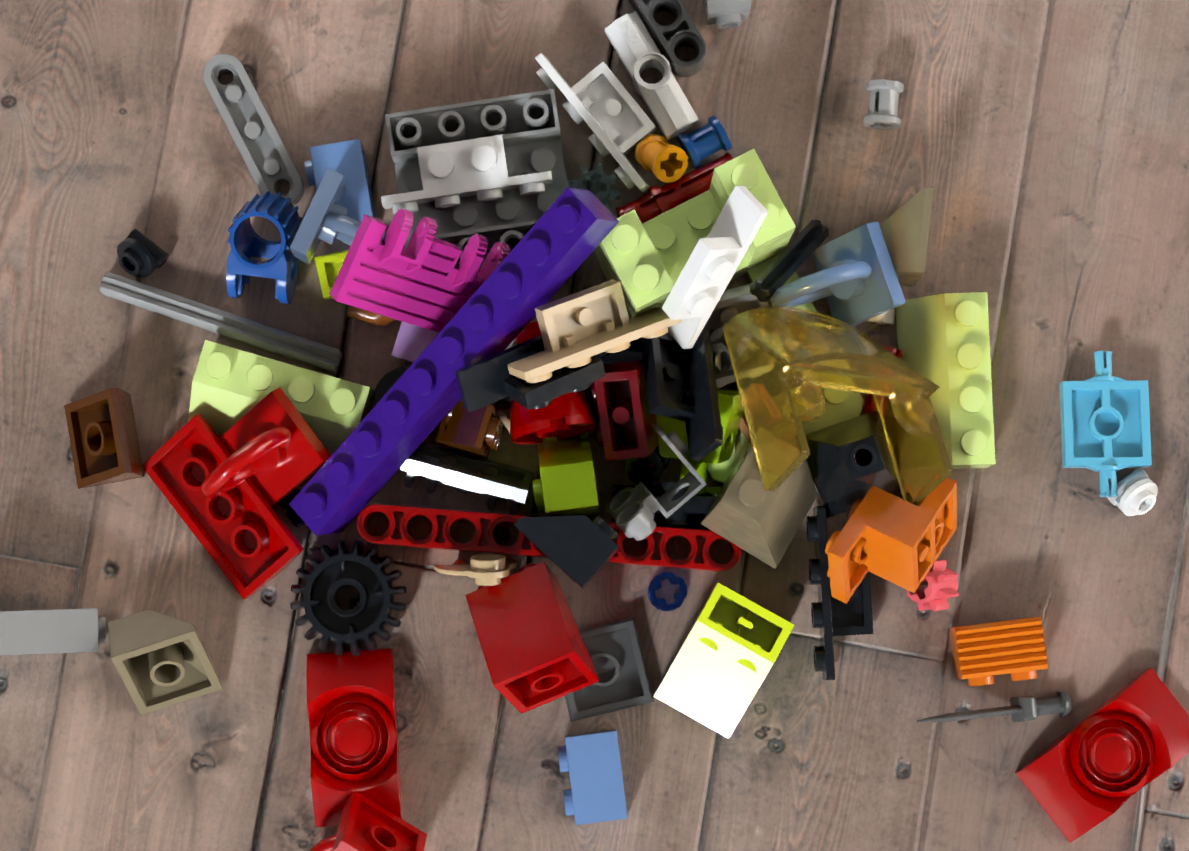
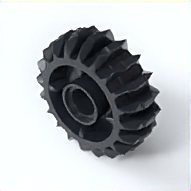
[290,540,407,656]

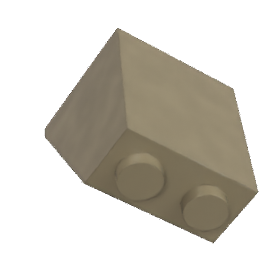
[701,427,818,569]

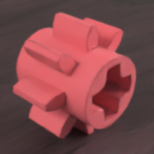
[906,559,959,612]

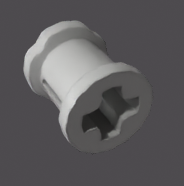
[863,79,904,130]

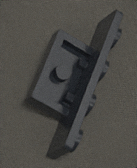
[641,321,723,461]
[456,335,609,412]
[806,506,874,680]

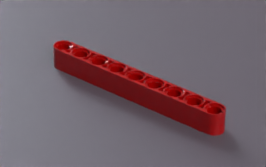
[357,504,741,572]

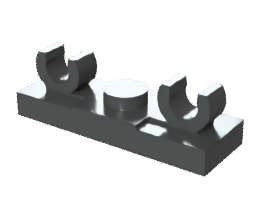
[400,442,535,515]

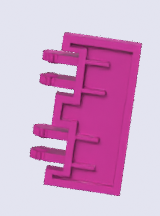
[330,208,511,333]

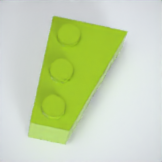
[532,433,599,517]

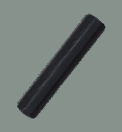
[750,220,829,302]

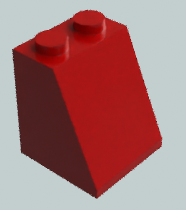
[465,561,599,714]

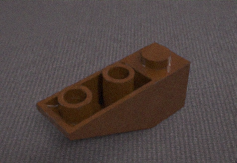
[436,401,505,459]

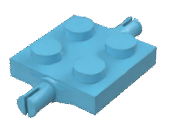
[1059,351,1152,497]

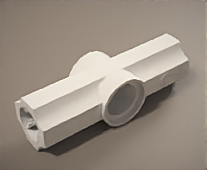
[605,11,699,140]

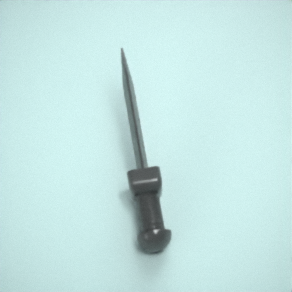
[917,692,1073,722]

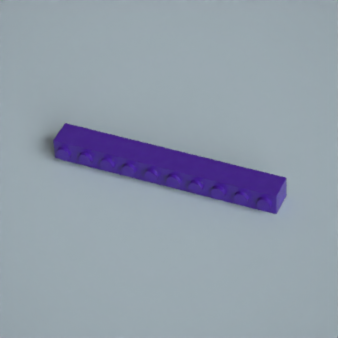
[289,187,619,535]

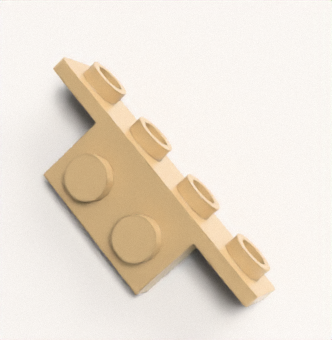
[507,279,681,383]

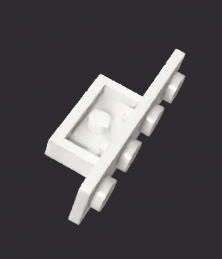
[535,53,658,193]
[381,135,553,215]
[662,186,767,349]

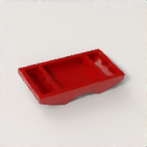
[306,649,403,827]
[1015,667,1189,843]

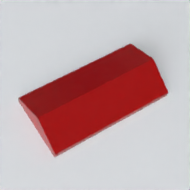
[141,414,304,600]

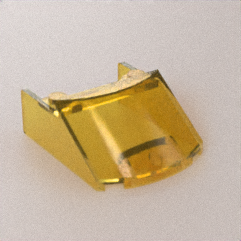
[723,306,952,506]

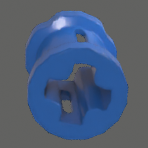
[677,115,732,169]

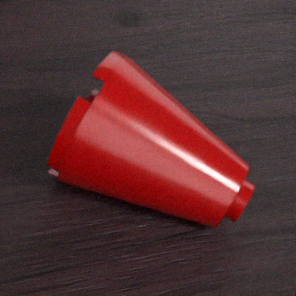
[510,321,597,444]

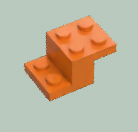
[825,474,957,604]

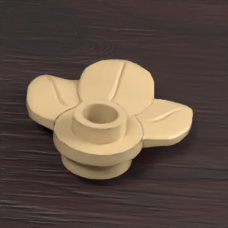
[434,554,517,586]

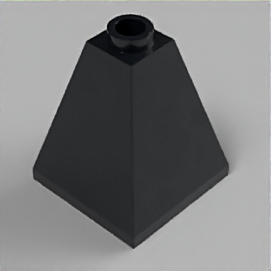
[798,409,909,518]

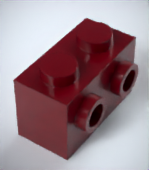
[591,360,659,461]

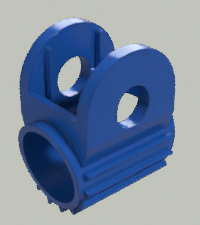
[226,191,303,304]

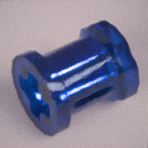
[648,572,687,611]

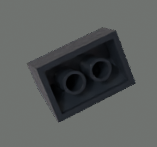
[514,515,619,589]

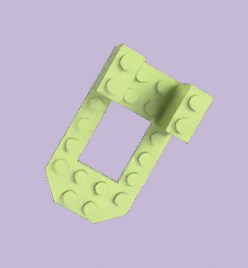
[595,149,864,484]

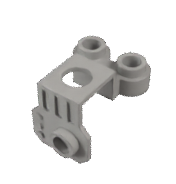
[606,422,707,541]

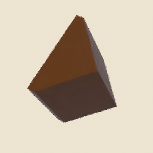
[64,388,144,489]

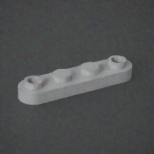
[203,54,304,206]

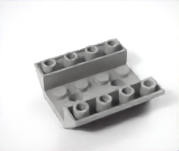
[385,89,569,273]

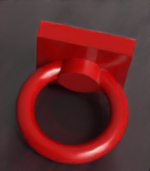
[202,388,331,507]
[309,790,427,851]

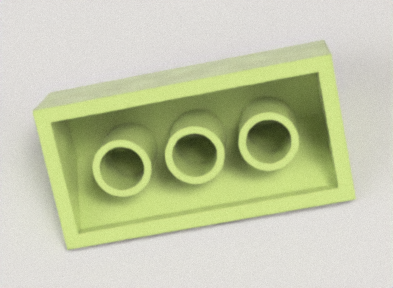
[895,292,996,471]
[188,340,374,466]

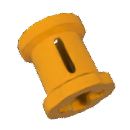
[635,133,688,183]

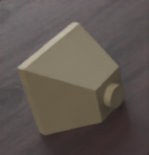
[880,187,934,286]
[108,609,223,715]

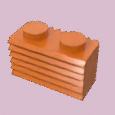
[949,616,1048,687]

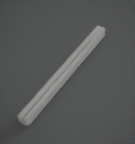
[99,272,343,373]

